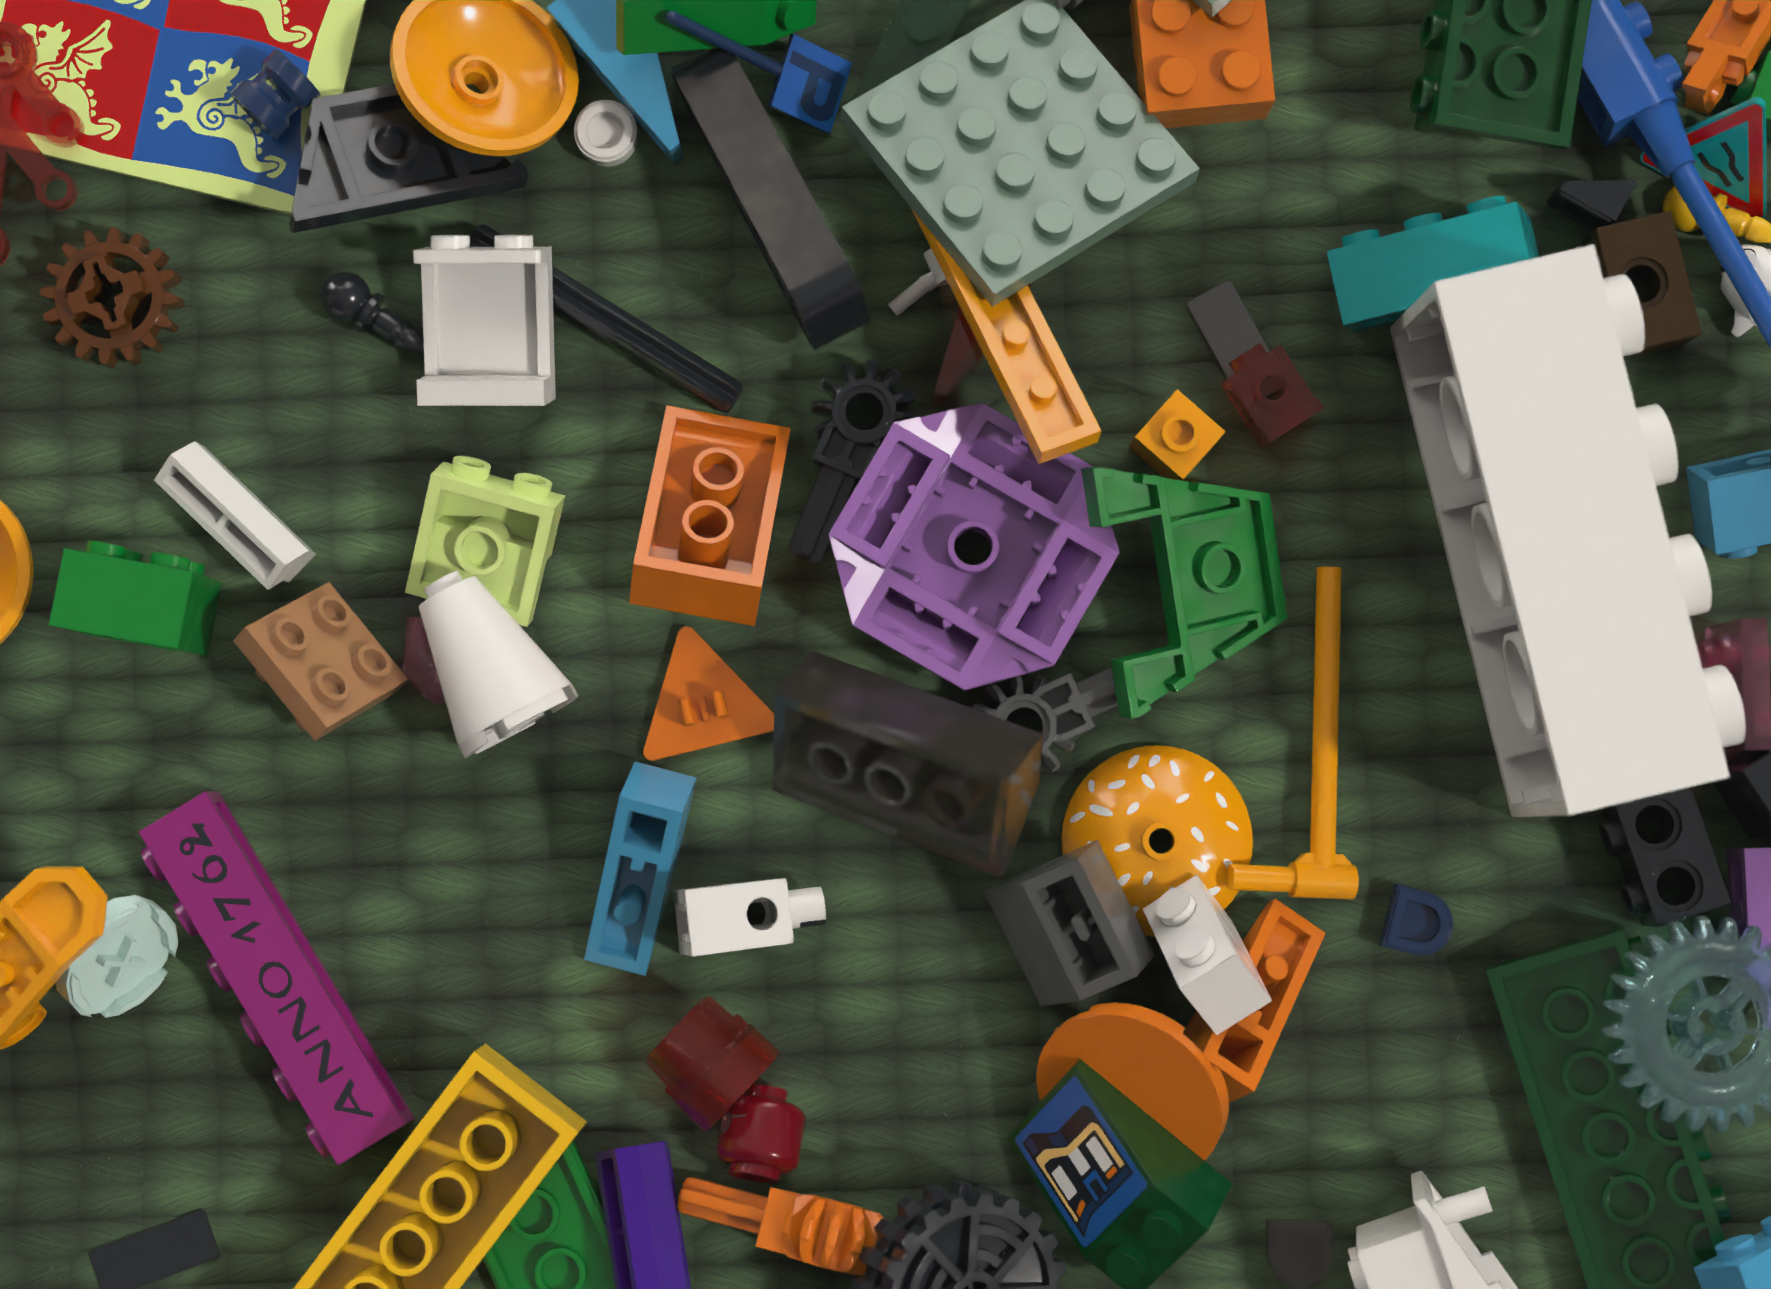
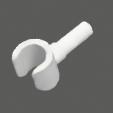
[888,248,949,316]

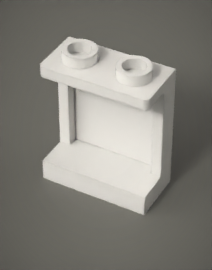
[413,235,556,406]

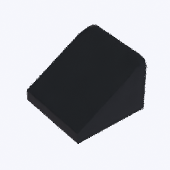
[1546,180,1637,231]

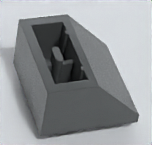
[984,840,1155,1006]

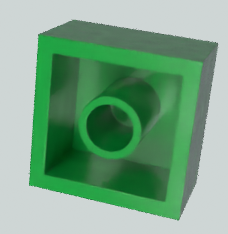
[49,540,222,657]

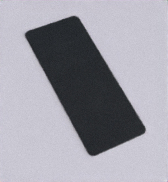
[89,1210,220,1289]

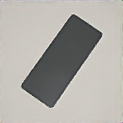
[1187,281,1287,407]

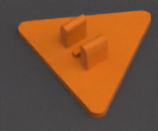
[643,626,779,761]

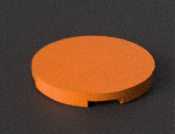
[1036,1003,1229,1161]

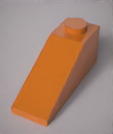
[1184,898,1326,1103]

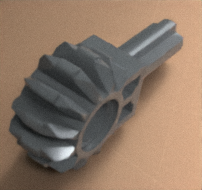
[968,649,1153,782]

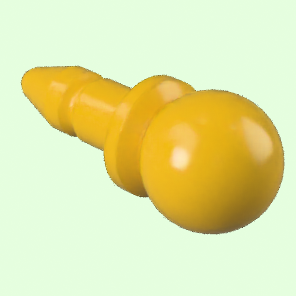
[1663,186,1771,243]

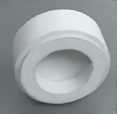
[574,100,639,167]

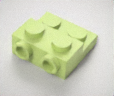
[405,456,565,627]

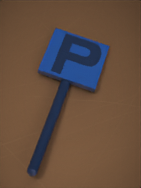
[665,11,852,134]

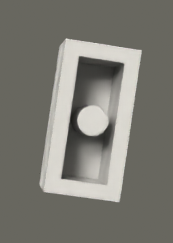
[1143,875,1272,1035]

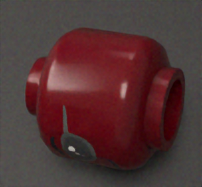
[716,1084,806,1184]

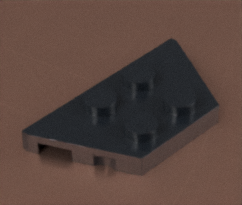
[289,84,529,233]

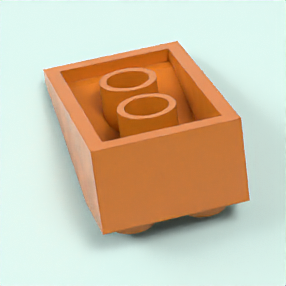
[629,405,791,626]

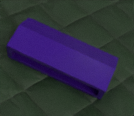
[595,1141,691,1289]

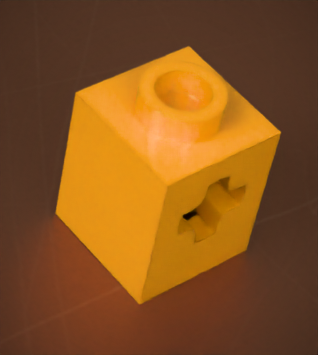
[1129,389,1226,481]

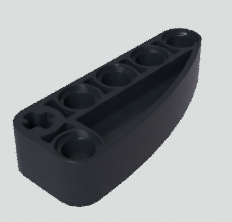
[669,48,871,351]

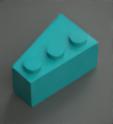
[1327,196,1539,332]

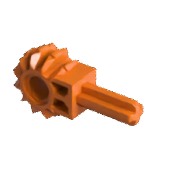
[678,1176,885,1276]

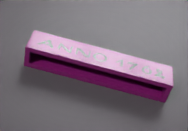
[139,791,415,1165]

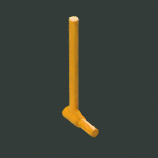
[1226,567,1359,900]

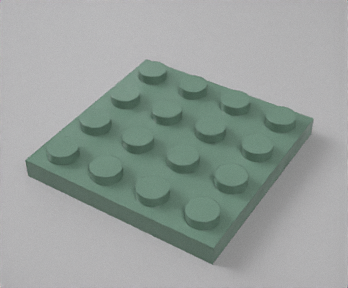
[840,0,1200,307]

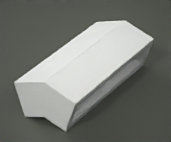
[154,441,316,590]

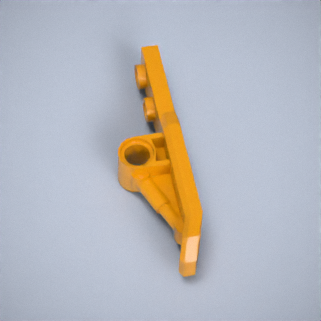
[0,866,108,1050]

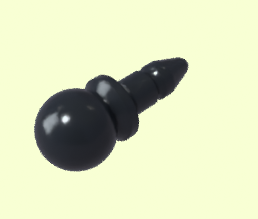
[320,272,424,354]

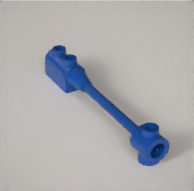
[1577,0,1771,418]

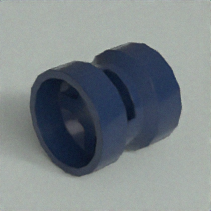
[229,49,321,140]

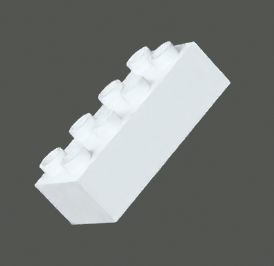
[1390,244,1746,817]

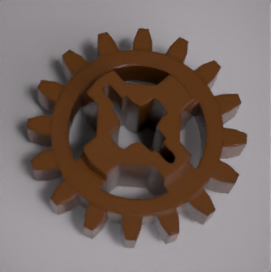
[40,227,185,368]

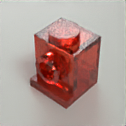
[1220,343,1324,448]

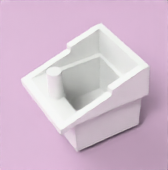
[1348,1171,1519,1289]

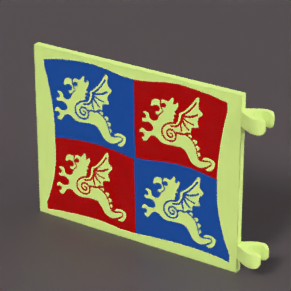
[0,0,367,215]

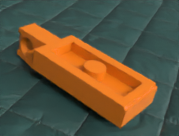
[1682,0,1771,115]

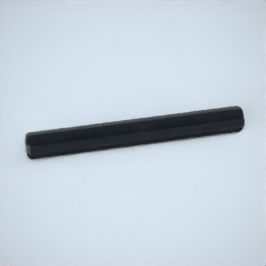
[470,224,743,413]

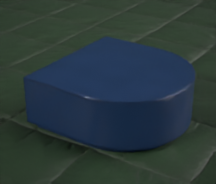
[1379,884,1453,956]

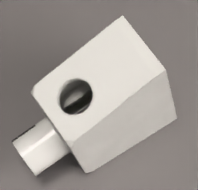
[673,878,826,956]

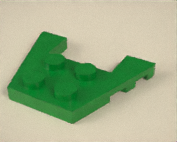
[1081,467,1288,719]

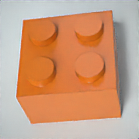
[1129,0,1275,128]

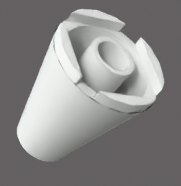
[419,571,579,758]

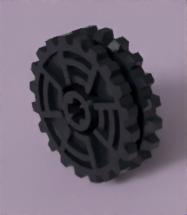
[852,1181,1067,1289]

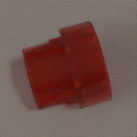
[646,996,781,1133]

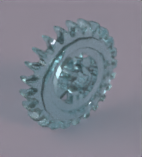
[1601,915,1771,1133]

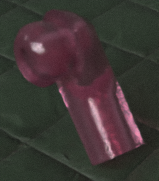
[403,617,445,705]

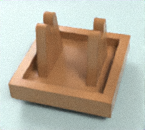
[233,582,409,741]

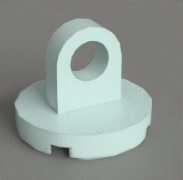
[55,895,178,1018]

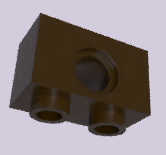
[1582,210,1702,359]

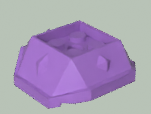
[829,403,1120,691]

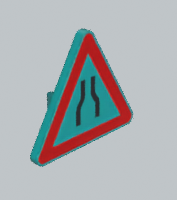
[1640,97,1767,218]

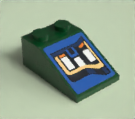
[1007,1059,1233,1289]

